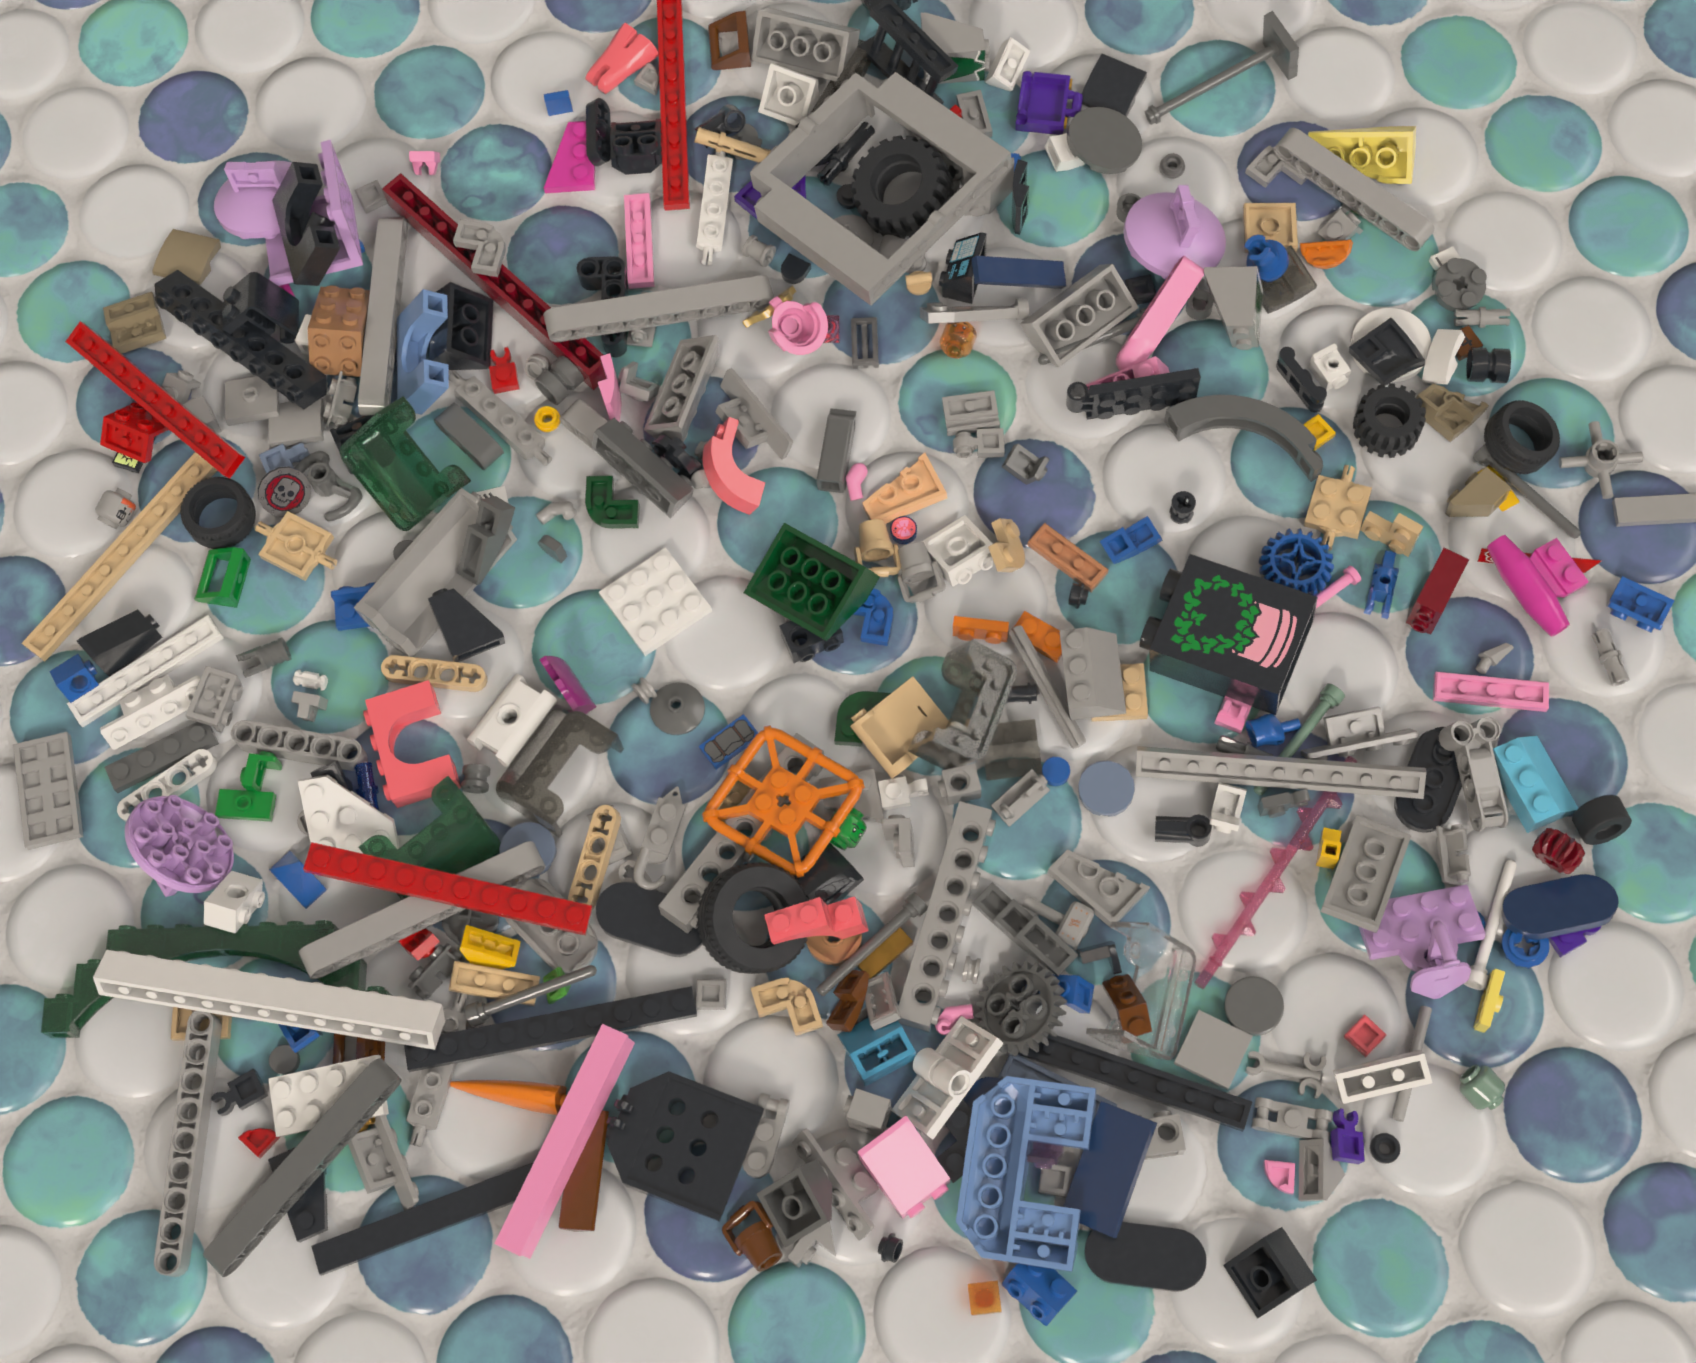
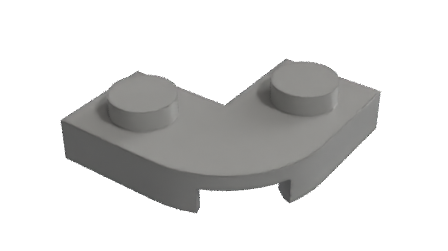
[1245,146,1307,188]
[453,219,506,277]

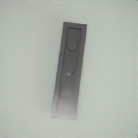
[105,722,219,793]

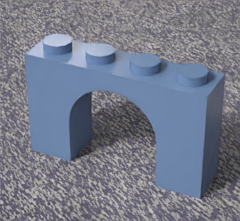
[397,289,449,415]

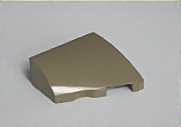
[1416,383,1489,442]

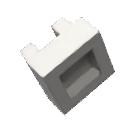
[291,691,328,722]

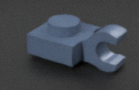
[259,443,309,474]

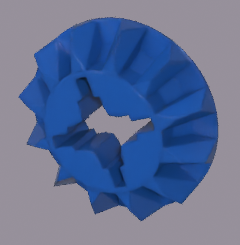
[1501,929,1550,969]

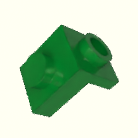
[240,751,283,791]

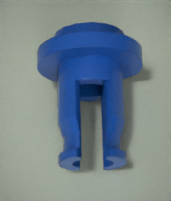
[1244,235,1289,282]

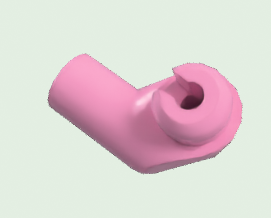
[845,463,868,501]
[935,1004,974,1035]

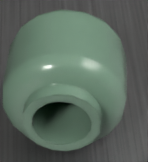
[1459,1064,1505,1110]

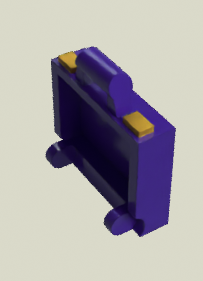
[1015,71,1083,135]

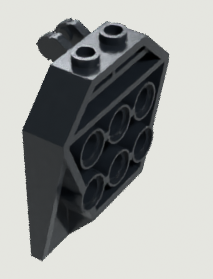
[606,1071,765,1222]

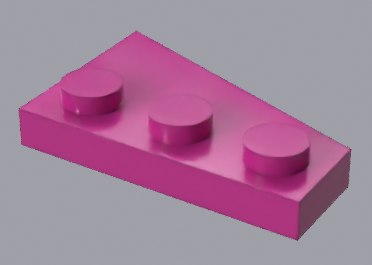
[544,121,595,194]

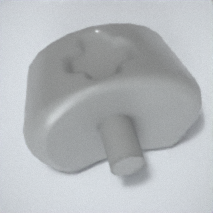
[690,468,711,489]

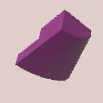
[539,656,597,719]

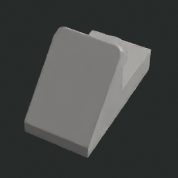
[787,1221,836,1268]

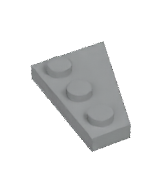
[1047,850,1150,929]

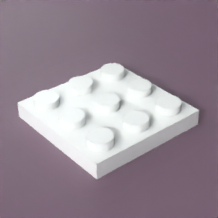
[599,547,712,656]

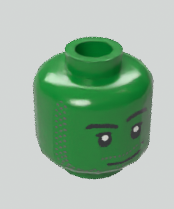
[829,808,867,851]

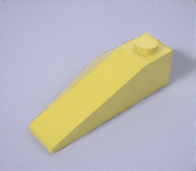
[1308,126,1416,184]

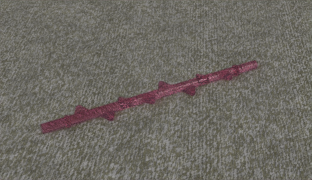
[1194,756,1357,989]

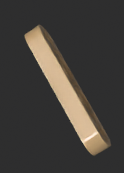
[381,655,488,692]
[568,805,621,910]

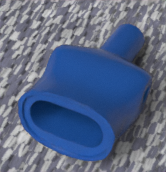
[1246,714,1301,748]

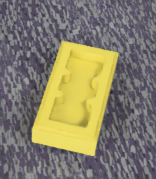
[1473,969,1505,1033]

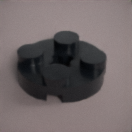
[652,433,702,480]

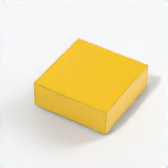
[1303,414,1336,451]

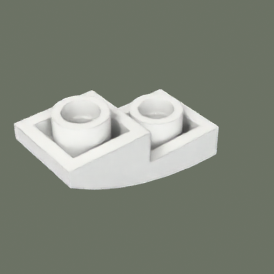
[1422,329,1465,385]

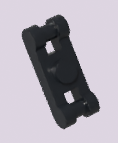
[1276,347,1327,413]

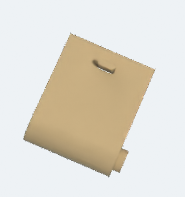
[850,676,954,779]

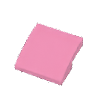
[598,353,622,421]

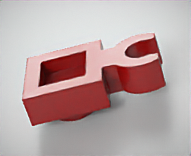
[489,347,520,394]

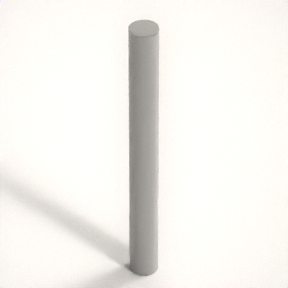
[1392,1006,1432,1122]

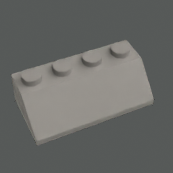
[751,8,860,83]
[1020,264,1139,367]
[644,335,719,442]

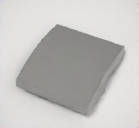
[268,398,325,448]

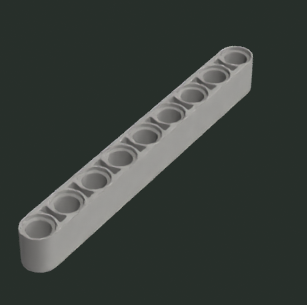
[358,218,408,415]
[543,275,774,342]
[299,841,546,979]
[154,1011,222,1277]

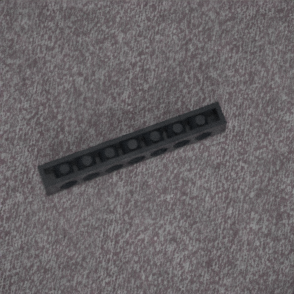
[154,270,327,409]

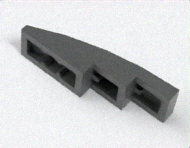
[973,882,1078,977]

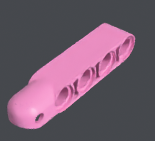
[1116,255,1204,370]

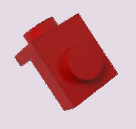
[398,928,440,961]

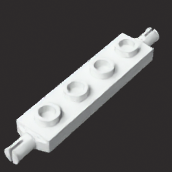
[696,151,733,266]

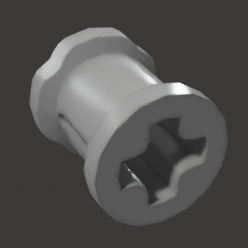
[742,235,776,267]

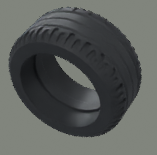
[1484,400,1560,474]
[180,476,256,549]

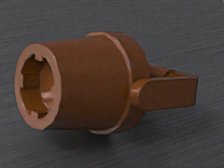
[722,1201,783,1272]

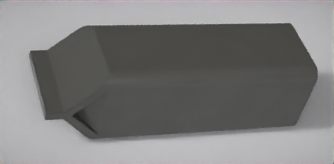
[816,408,857,493]

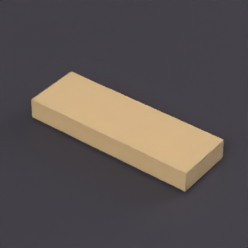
[449,961,540,1006]

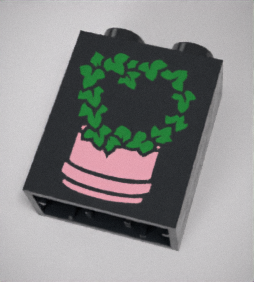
[1139,554,1318,715]

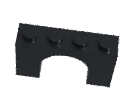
[272,162,340,286]

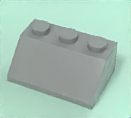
[1060,627,1126,720]

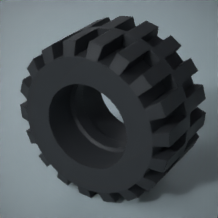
[1353,383,1426,458]

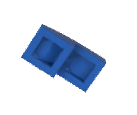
[1100,516,1163,564]

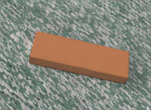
[1027,523,1109,593]

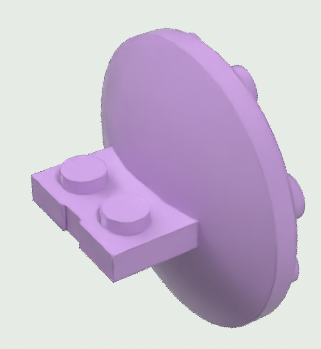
[214,161,313,239]
[1124,185,1226,280]
[125,795,234,897]

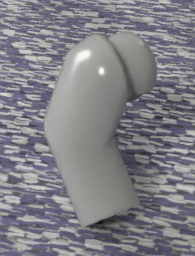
[536,501,577,525]

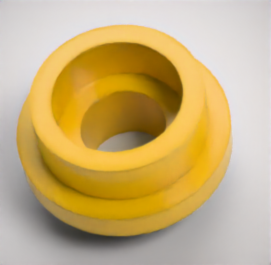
[534,406,561,432]

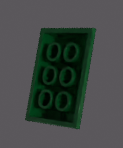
[743,523,880,641]

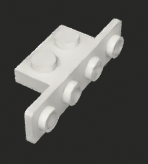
[100,675,201,750]

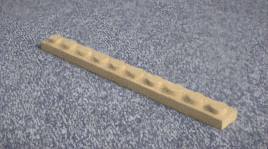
[22,452,217,662]

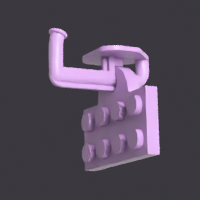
[1358,885,1486,999]

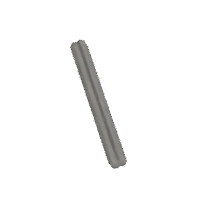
[1008,625,1086,749]

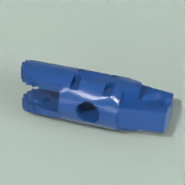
[1364,550,1399,619]

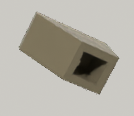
[1445,467,1511,517]

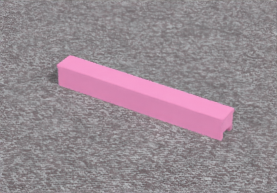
[494,1024,635,1259]

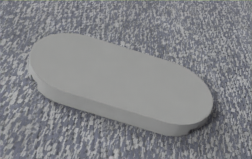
[504,878,598,974]

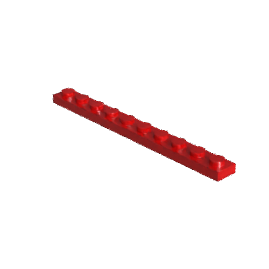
[657,0,690,211]
[65,321,246,479]
[303,842,593,936]

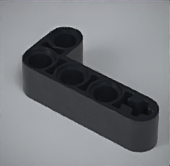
[576,256,628,358]

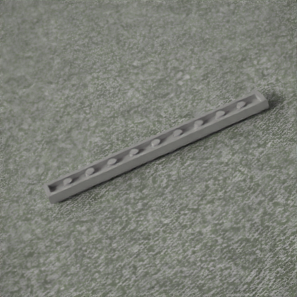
[1135,746,1426,799]

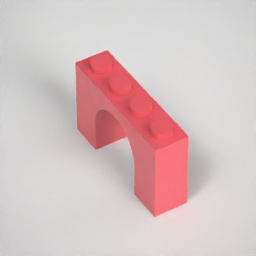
[363,680,461,808]

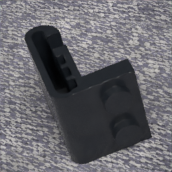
[222,272,299,344]

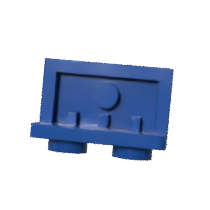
[1606,576,1675,633]
[1002,1264,1077,1326]

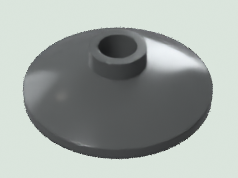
[650,682,705,735]

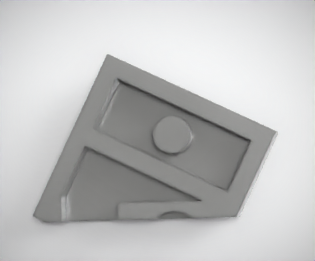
[819,768,884,823]

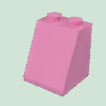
[858,1116,950,1219]

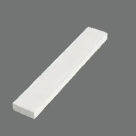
[67,615,224,727]

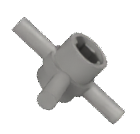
[1559,421,1643,499]

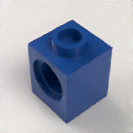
[50,654,99,703]

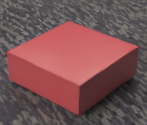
[1344,1014,1387,1058]

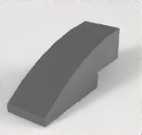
[457,496,515,585]

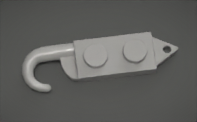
[633,786,686,890]

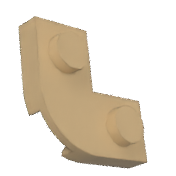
[988,518,1025,572]
[750,978,823,1036]

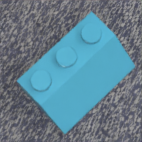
[1493,736,1578,833]

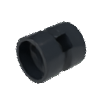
[1466,347,1511,384]

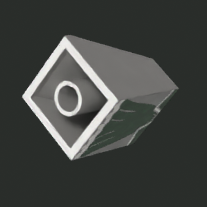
[921,12,990,84]
[1204,266,1263,350]

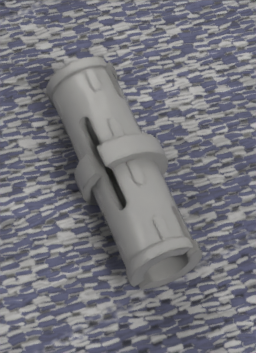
[1454,307,1510,328]
[1591,628,1630,686]

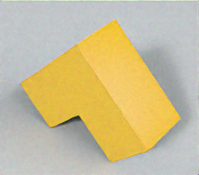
[1316,827,1342,869]

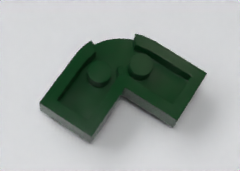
[585,476,640,529]
[834,691,891,747]

